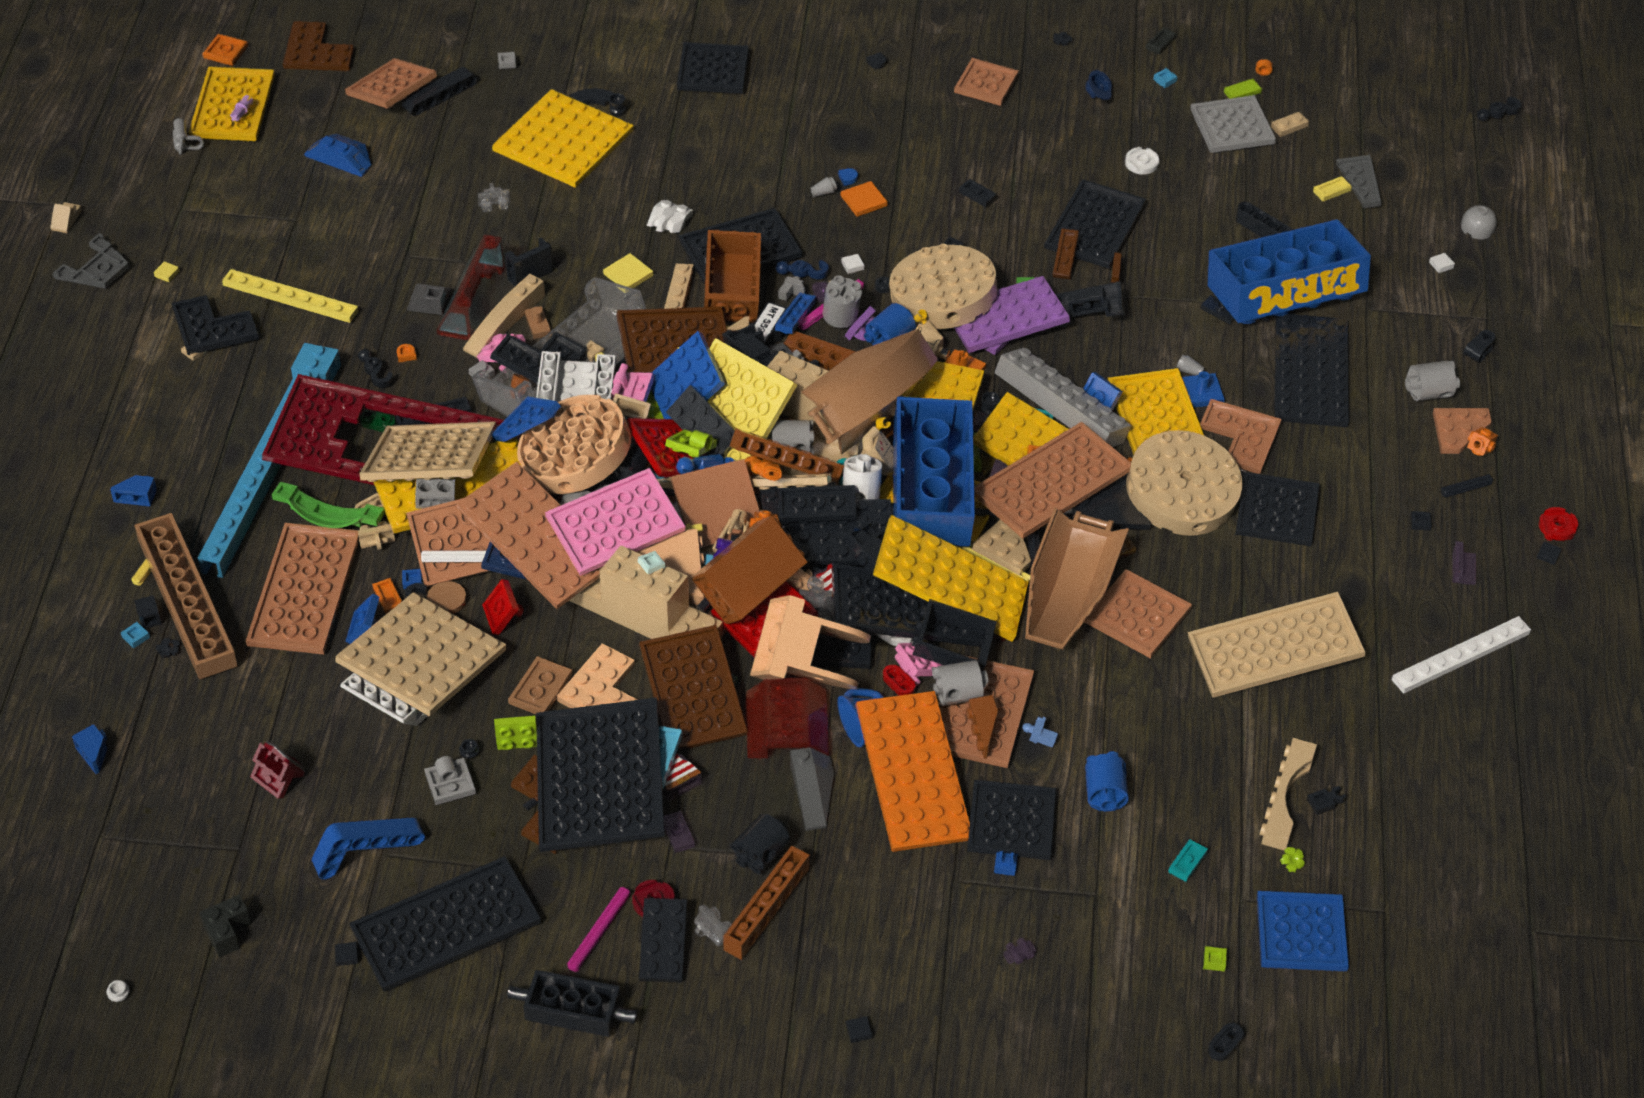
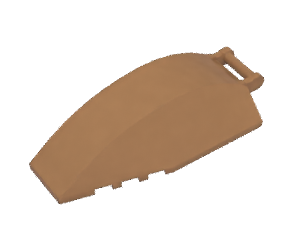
[801,329,938,454]
[1025,508,1129,649]

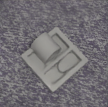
[424,756,476,805]

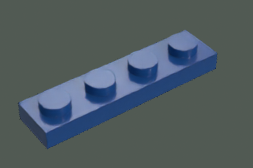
[775,292,816,334]

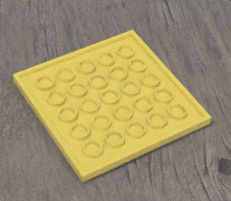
[708,338,797,461]

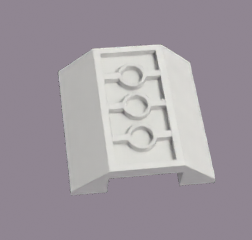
[536,351,616,402]
[341,673,428,726]

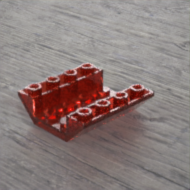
[746,678,829,758]

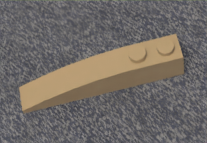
[463,274,545,358]

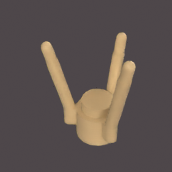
[712,509,749,550]

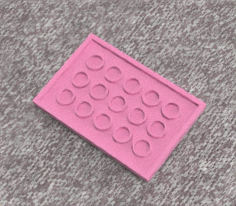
[545,468,685,576]

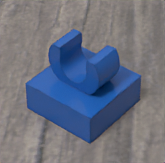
[994,851,1017,876]

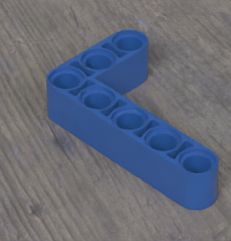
[312,818,425,879]

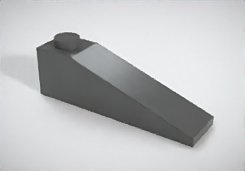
[790,748,834,831]

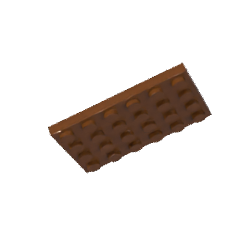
[616,307,727,373]
[639,625,747,751]

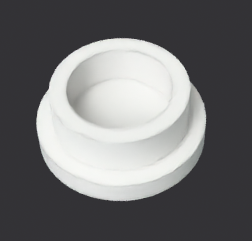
[107,980,129,1002]

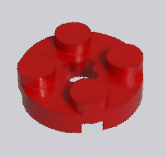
[1538,507,1578,541]

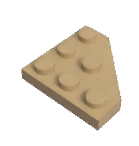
[972,520,1031,575]

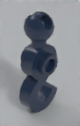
[776,260,828,279]

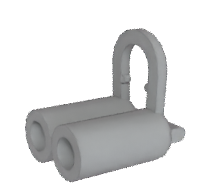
[173,119,204,154]

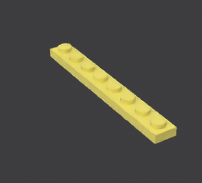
[222,269,358,323]

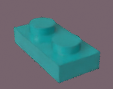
[1168,839,1208,882]

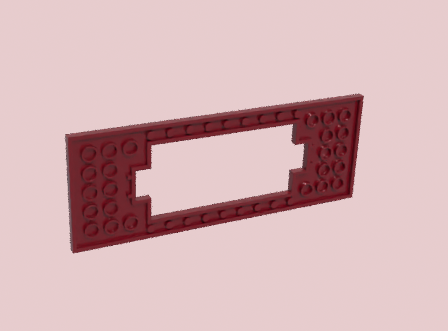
[262,374,563,504]

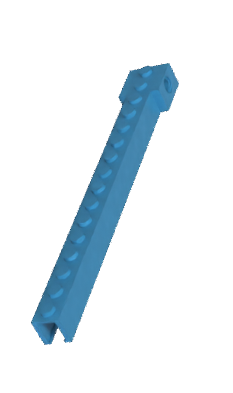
[198,343,341,578]

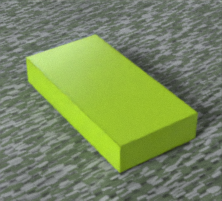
[1224,79,1261,99]

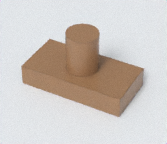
[524,306,551,339]

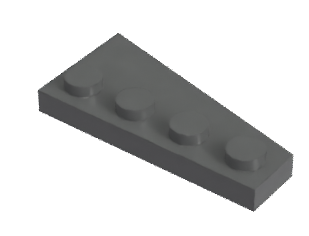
[1336,155,1381,208]

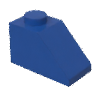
[110,475,157,507]
[72,724,107,774]

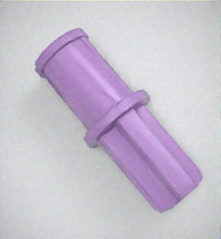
[230,95,253,121]

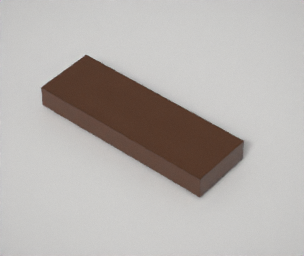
[1053,229,1079,279]

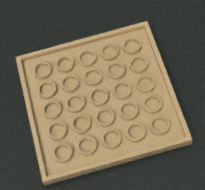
[360,422,497,482]
[336,592,506,716]

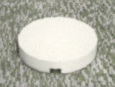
[1125,147,1159,174]

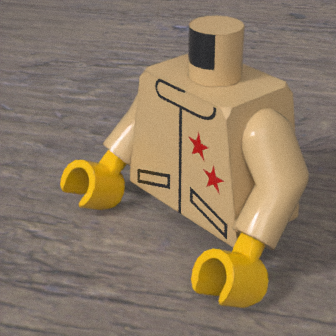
[914,309,950,360]
[861,417,893,476]

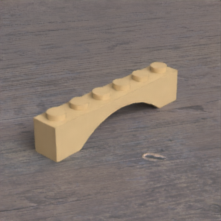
[1260,738,1317,850]

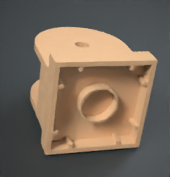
[750,595,871,689]

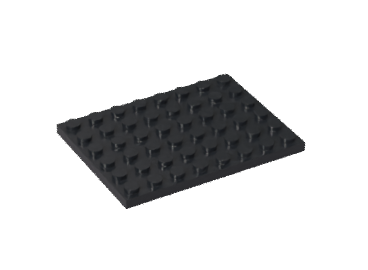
[536,697,665,852]

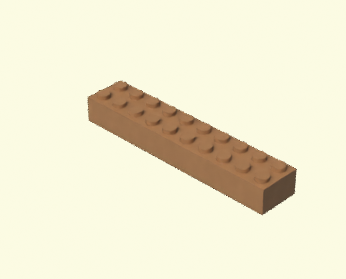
[134,513,237,680]

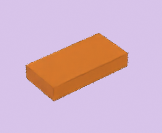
[372,578,402,615]

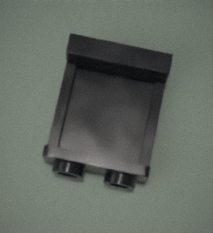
[505,237,553,287]

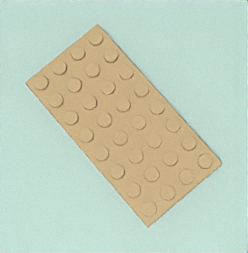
[1188,592,1365,698]

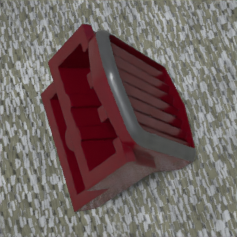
[250,741,305,799]

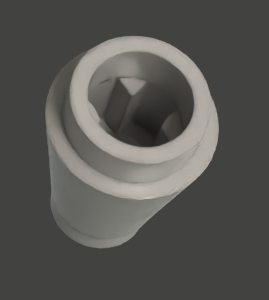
[810,177,837,197]
[1176,355,1205,375]

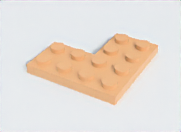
[556,644,638,708]

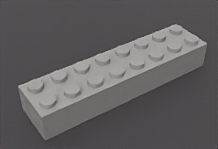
[994,348,1131,447]

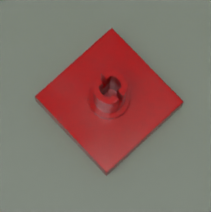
[482,579,523,635]

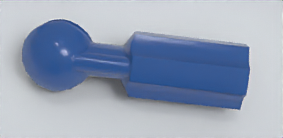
[676,454,724,474]

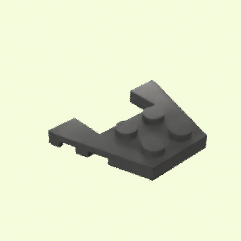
[53,233,129,289]

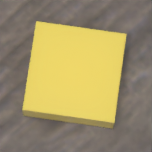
[154,262,180,282]

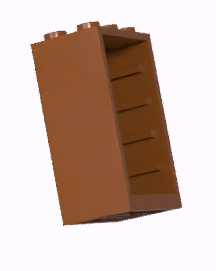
[704,230,761,323]
[691,516,807,624]

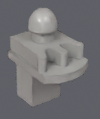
[778,276,806,301]

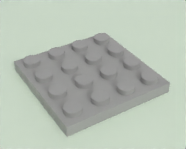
[1191,95,1276,153]

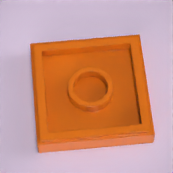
[203,34,248,66]
[841,181,887,217]

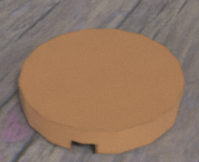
[427,581,466,614]

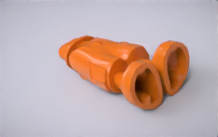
[744,455,782,481]

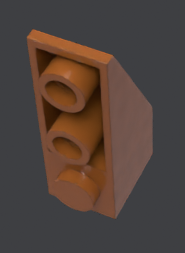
[966,695,998,759]

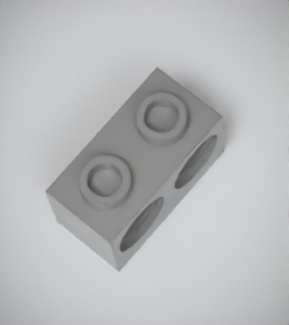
[415,478,455,509]

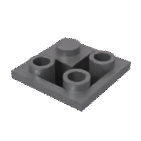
[407,283,451,315]

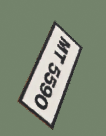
[754,302,787,343]

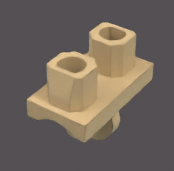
[358,521,395,550]

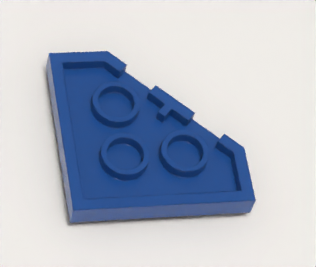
[492,396,561,442]

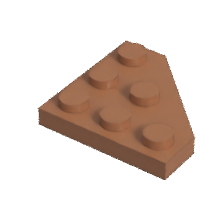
[1433,408,1492,454]

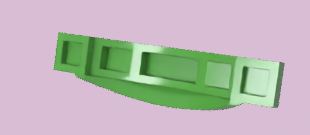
[272,482,385,528]

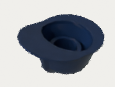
[1085,70,1111,100]

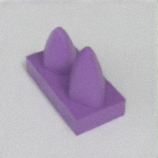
[845,306,875,341]

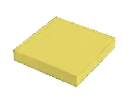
[603,253,653,292]

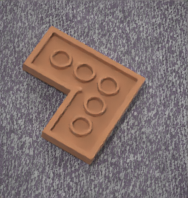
[1200,399,1281,474]

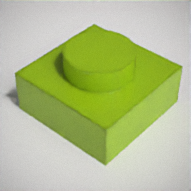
[1203,946,1227,971]

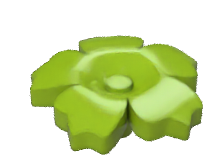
[1280,847,1305,872]

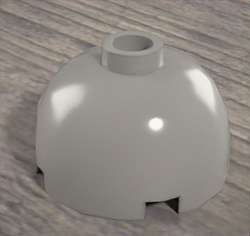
[1461,205,1497,239]

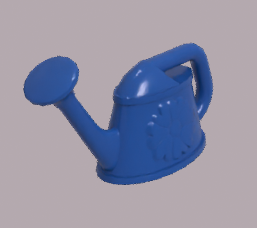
[837,688,884,747]

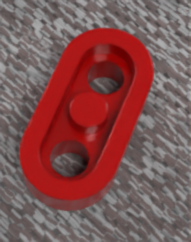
[883,665,915,696]

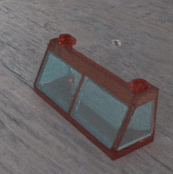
[436,234,504,340]

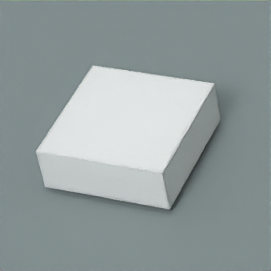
[1429,253,1454,273]
[841,254,864,274]

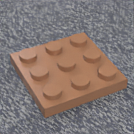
[954,58,1018,106]

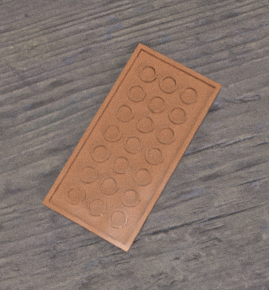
[974,422,1131,539]
[457,462,603,609]
[246,523,359,654]

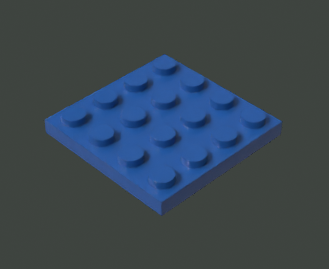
[651,331,725,419]
[1257,891,1348,971]

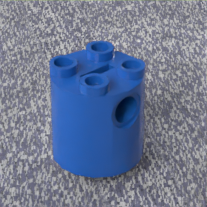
[864,303,916,345]
[1085,751,1128,812]

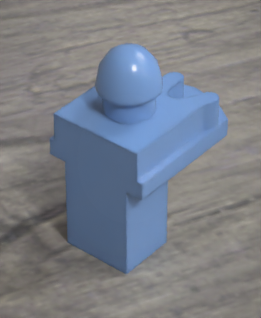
[1023,717,1058,747]

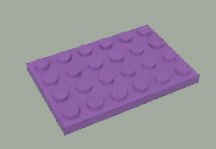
[954,276,1070,353]

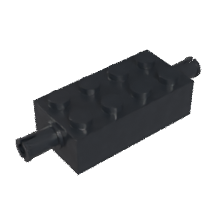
[507,970,638,1037]

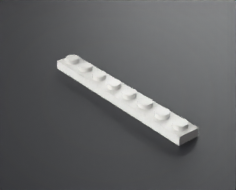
[1392,616,1531,694]

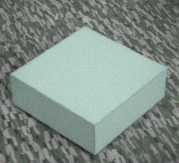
[638,551,665,574]

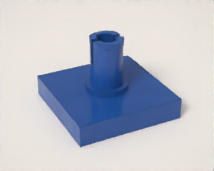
[1182,371,1224,408]
[1083,372,1123,411]
[345,594,380,644]

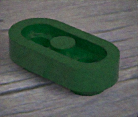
[360,410,396,432]

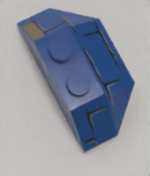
[304,134,371,177]

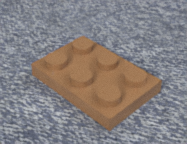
[508,656,572,714]

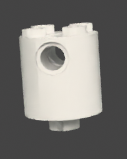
[843,454,882,499]

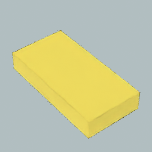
[1313,176,1352,202]

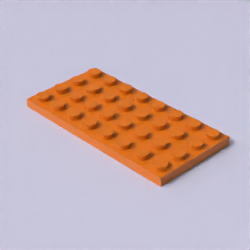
[856,691,970,852]

